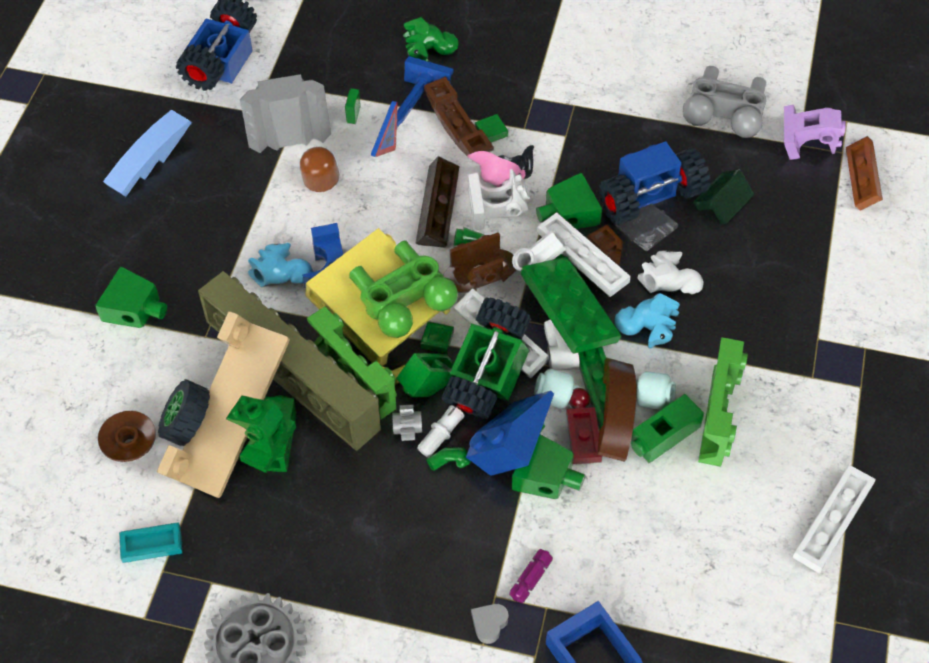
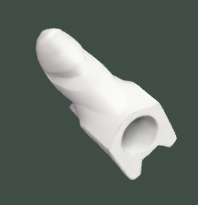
[638,251,704,294]

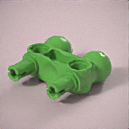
[349,240,458,338]

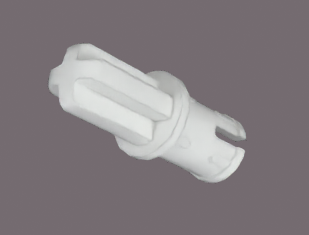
[418,405,465,457]

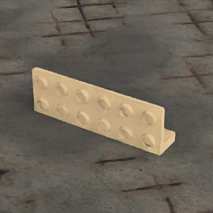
[157,311,290,498]

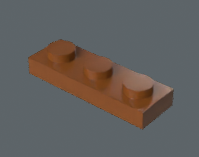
[846,136,883,211]

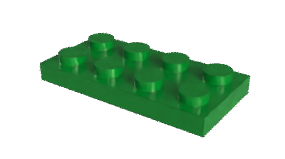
[520,257,621,354]

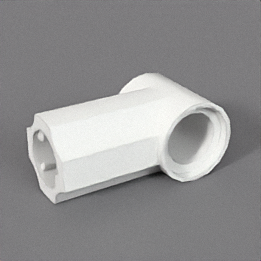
[512,229,567,272]
[544,320,579,370]

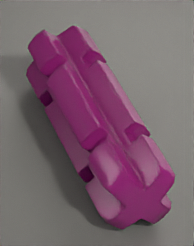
[509,549,553,603]

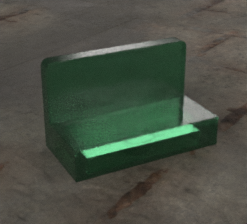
[693,169,754,224]

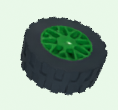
[158,379,210,446]

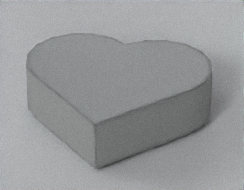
[471,604,509,644]

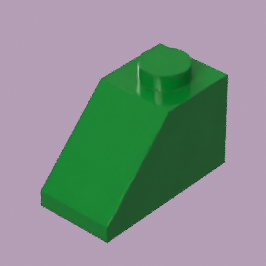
[396,353,454,398]

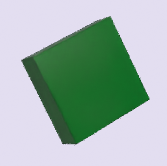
[345,89,361,124]
[475,114,508,143]
[420,321,454,354]

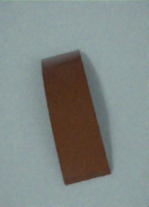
[424,77,494,156]
[597,358,636,462]

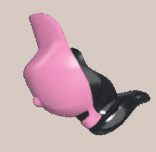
[467,145,534,187]

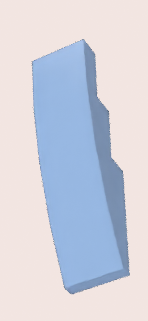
[103,110,192,197]

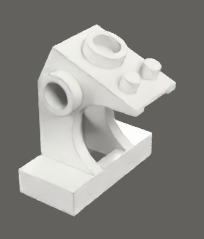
[468,169,530,230]

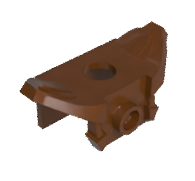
[443,232,516,293]

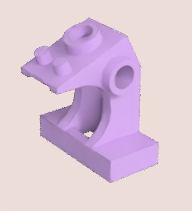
[784,105,845,160]

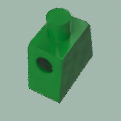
[536,173,602,229]
[95,267,167,328]
[512,434,585,499]

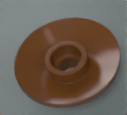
[98,411,156,462]

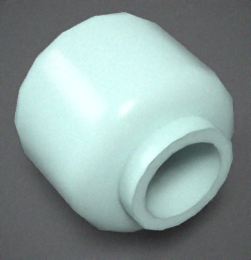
[534,369,578,409]
[636,372,676,410]

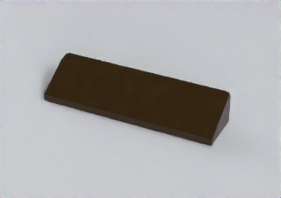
[416,156,460,248]

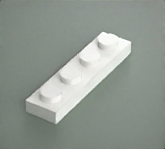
[537,213,630,297]
[454,288,550,378]
[793,465,876,573]

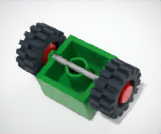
[442,297,531,419]

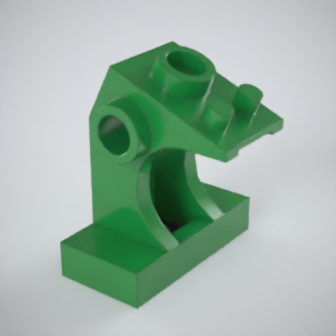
[226,395,296,473]

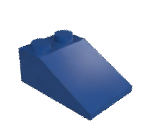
[466,390,554,476]

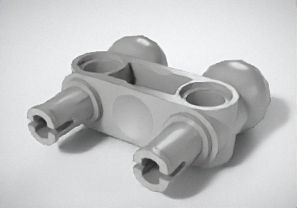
[683,66,767,138]

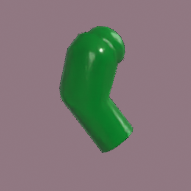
[426,447,471,471]

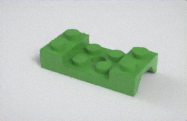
[307,306,397,420]
[698,337,748,467]

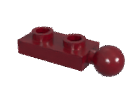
[566,388,602,464]

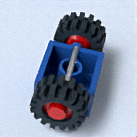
[176,0,257,91]
[599,141,710,225]

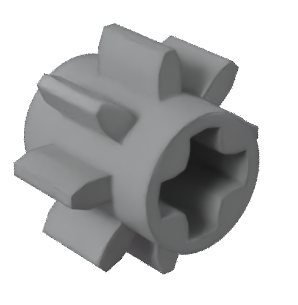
[392,405,422,441]

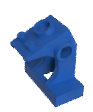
[302,223,343,288]

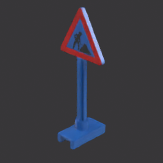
[371,56,454,157]

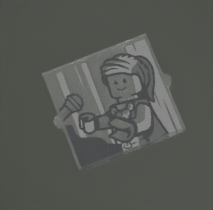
[616,203,678,252]

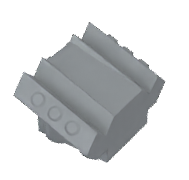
[240,74,331,153]

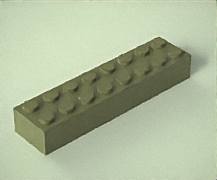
[198,271,381,451]

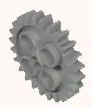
[204,593,307,663]

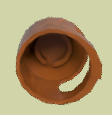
[300,147,339,192]

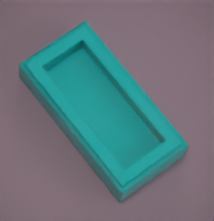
[119,522,183,563]

